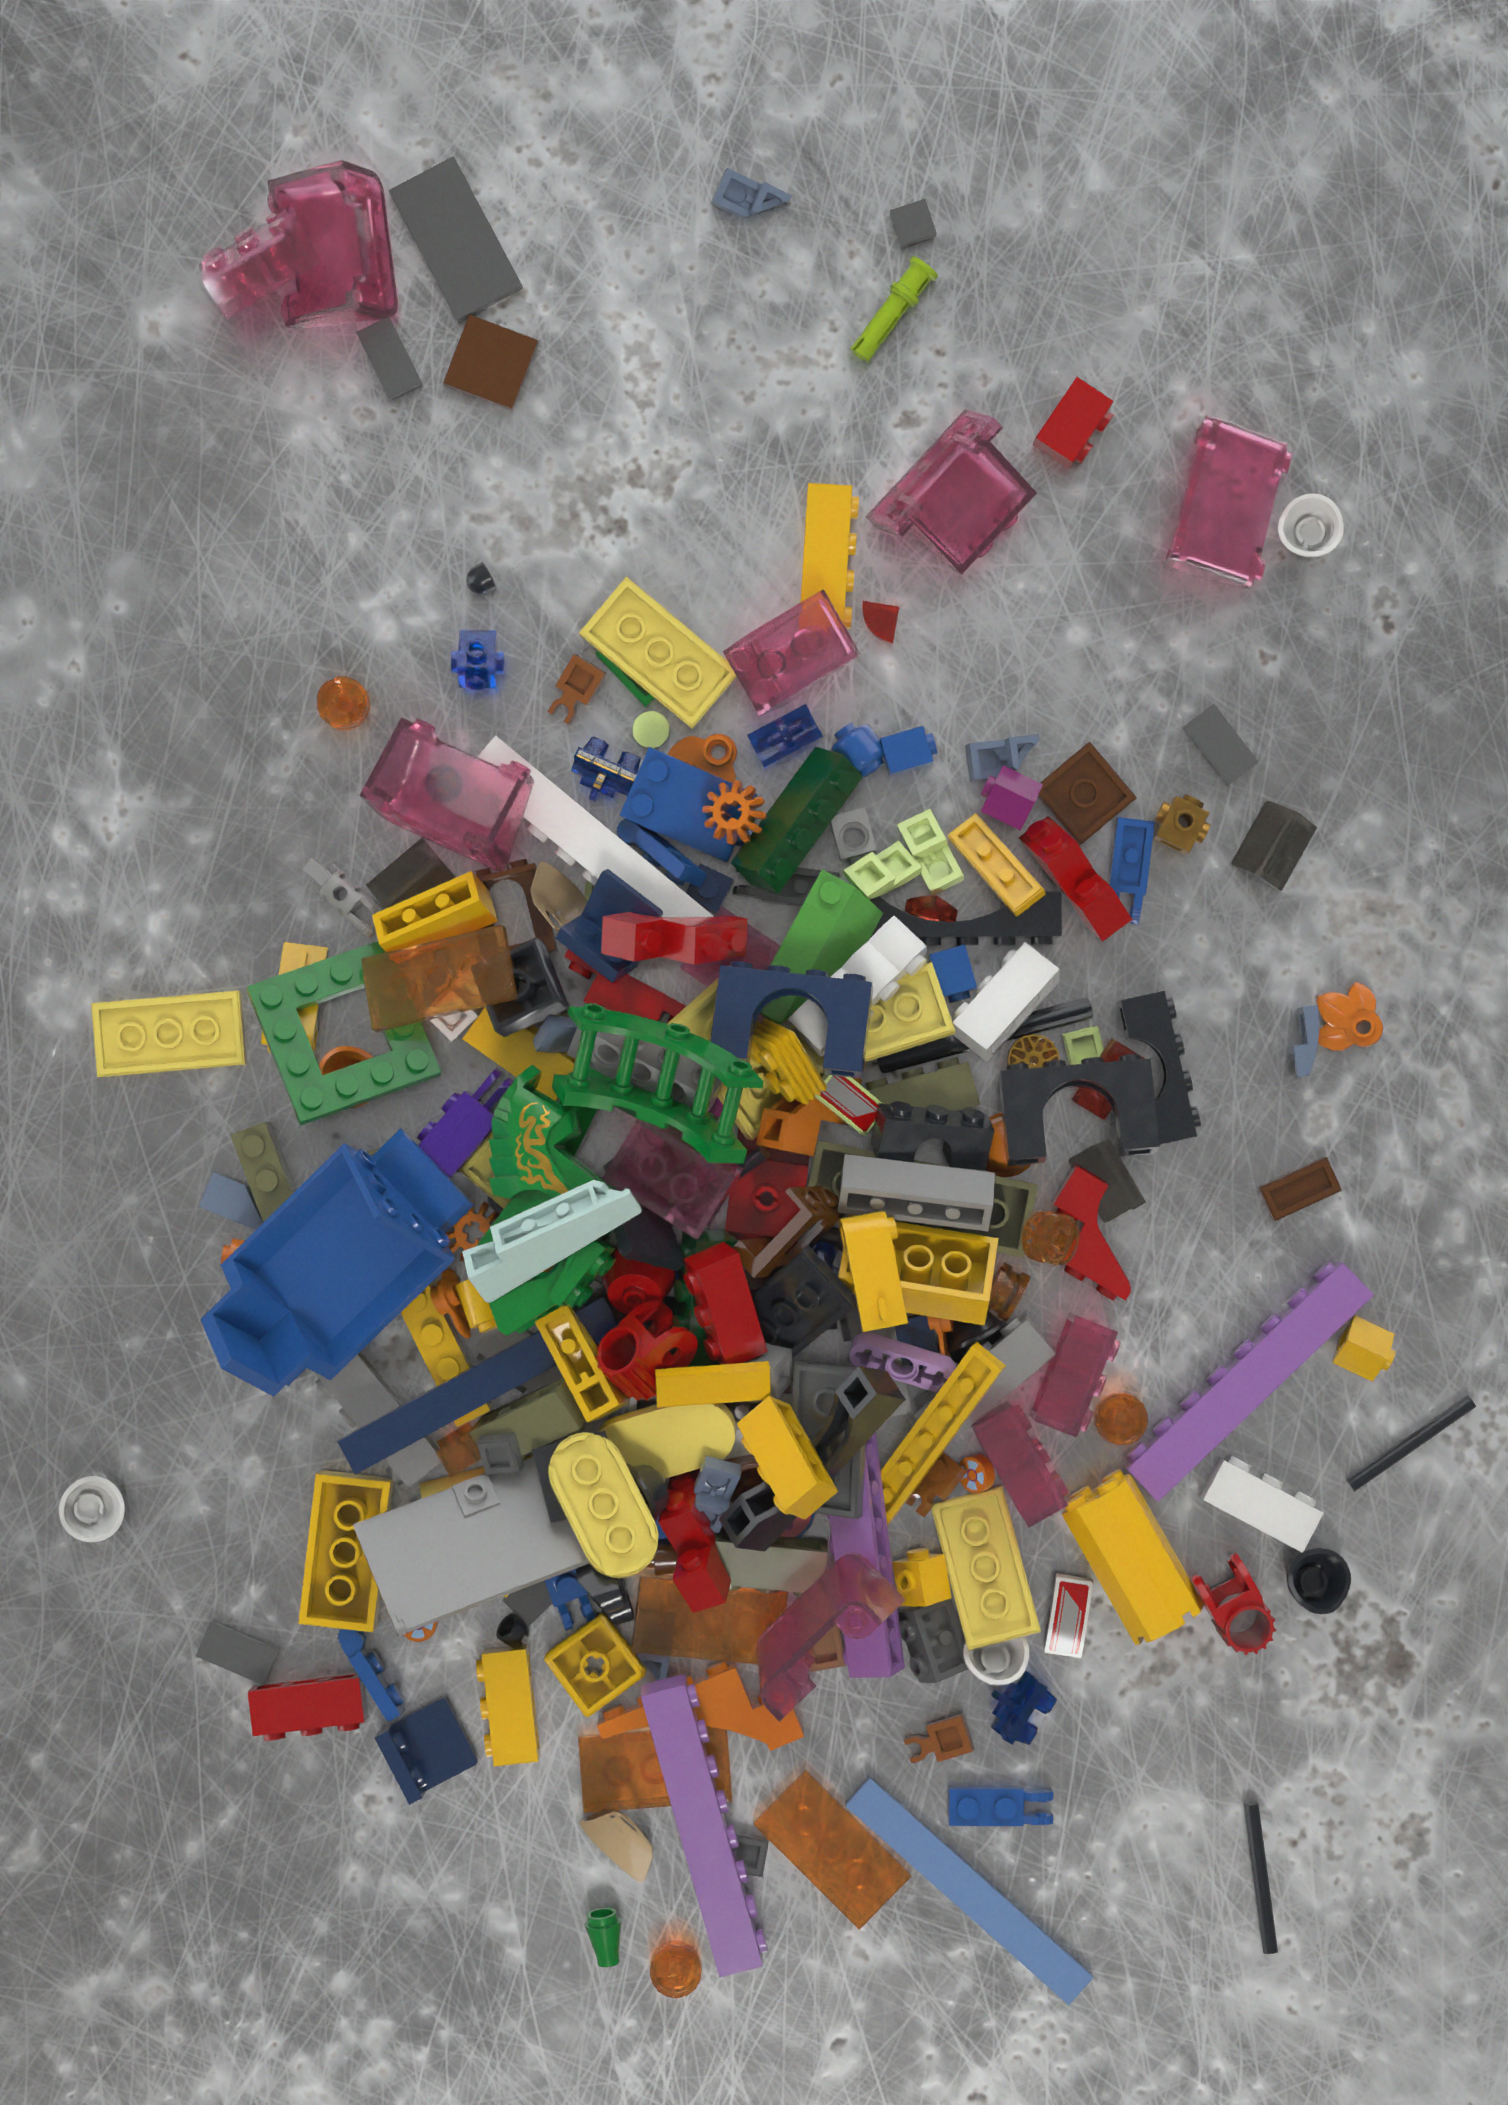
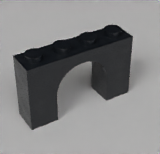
[999,1054,1160,1166]

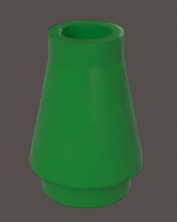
[584,1907,621,1967]

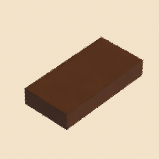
[1258,1157,1342,1221]

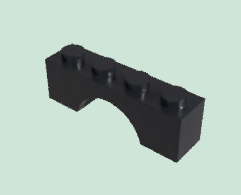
[1117,990,1201,1145]

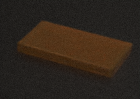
[361,924,517,1032]
[631,1576,788,1667]
[578,1726,732,1813]
[753,1769,912,1930]

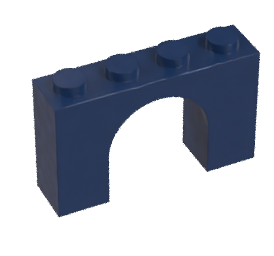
[710,961,873,1079]

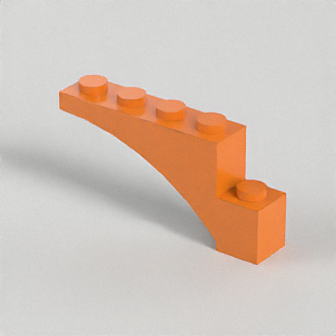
[756,1062,866,1157]
[597,1661,804,1751]

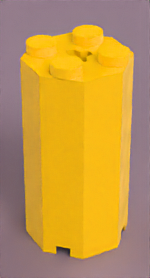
[1061,1469,1204,1645]

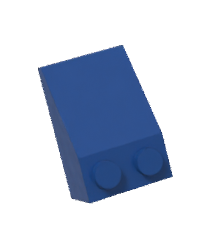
[619,747,758,862]

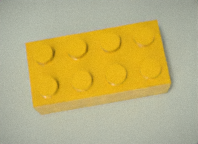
[838,1214,999,1325]
[298,1470,394,1632]

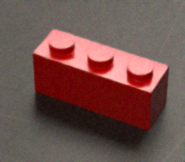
[683,1242,768,1365]
[247,1673,369,1741]

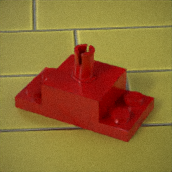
[564,949,686,1022]
[725,1128,810,1253]

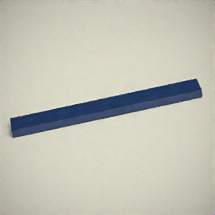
[336,1296,619,1475]

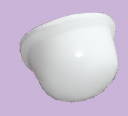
[1278,493,1344,557]
[59,1476,125,1542]
[963,1637,1029,1686]

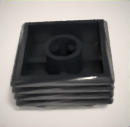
[472,938,569,1037]

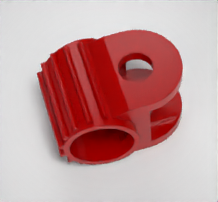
[595,1300,698,1401]
[1190,1552,1276,1655]

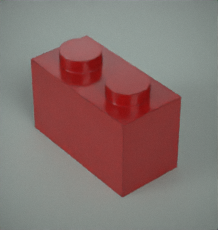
[1033,377,1114,469]

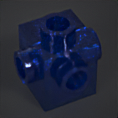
[451,630,505,690]

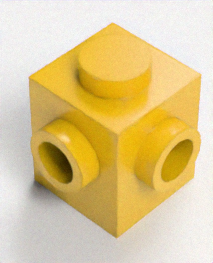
[1332,1315,1396,1382]
[892,1548,952,1607]

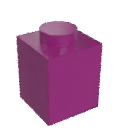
[980,765,1043,831]

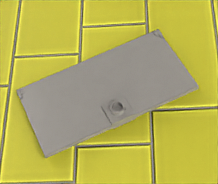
[353,1457,589,1636]

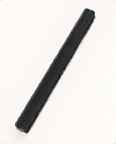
[877,998,1093,1074]

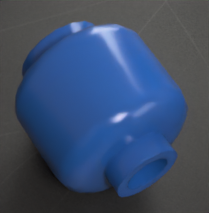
[831,722,885,779]

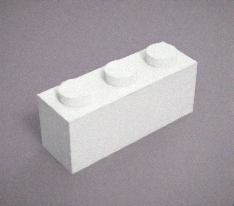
[952,942,1060,1062]
[1199,1456,1324,1553]

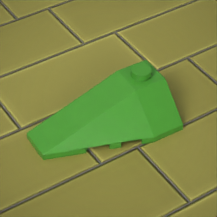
[760,869,883,1025]

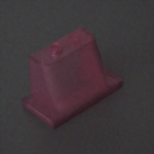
[866,409,1037,575]

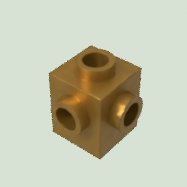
[1153,794,1211,855]

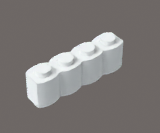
[788,916,927,1057]

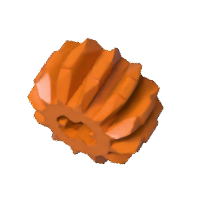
[702,780,767,845]
[446,1200,501,1262]

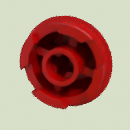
[601,1246,675,1314]

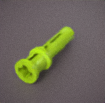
[849,256,938,363]

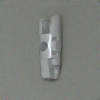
[302,858,384,938]

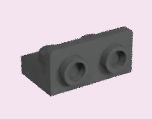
[898,1599,968,1683]

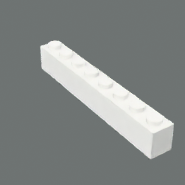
[467,736,714,917]

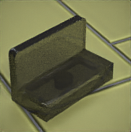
[1232,801,1317,892]
[366,837,456,909]
[1068,1138,1146,1223]

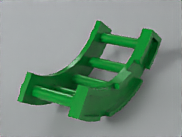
[552,1003,764,1164]

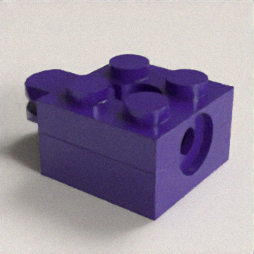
[417,1068,514,1178]

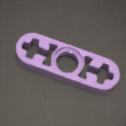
[849,1332,957,1392]

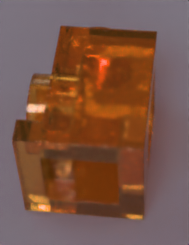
[435,1422,481,1477]

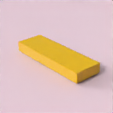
[947,813,1046,917]
[655,1361,771,1408]

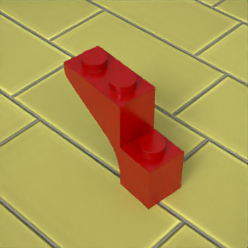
[1018,816,1132,942]
[601,912,748,965]
[1052,1163,1131,1301]
[658,1469,731,1613]

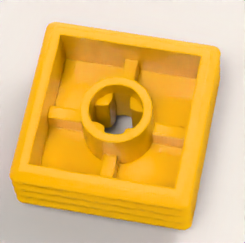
[750,1018,827,1104]
[544,1612,646,1717]

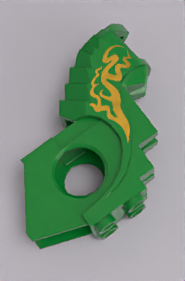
[477,1065,616,1336]

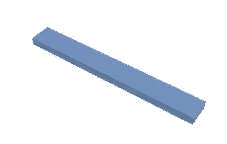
[845,1776,1094,2005]

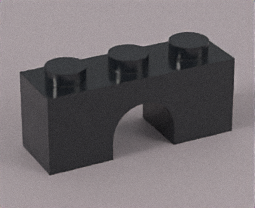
[870,1101,995,1170]

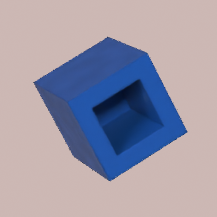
[880,726,938,778]
[927,945,977,1004]

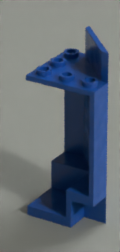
[200,1128,474,1397]

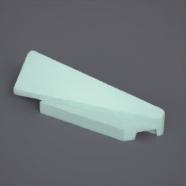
[462,1180,642,1303]

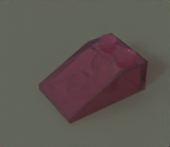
[723,590,861,716]

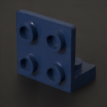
[555,869,663,983]
[375,1697,478,1805]

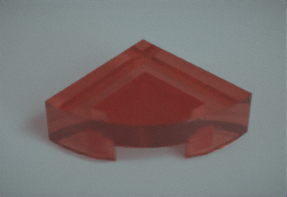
[862,601,899,645]
[905,894,958,922]

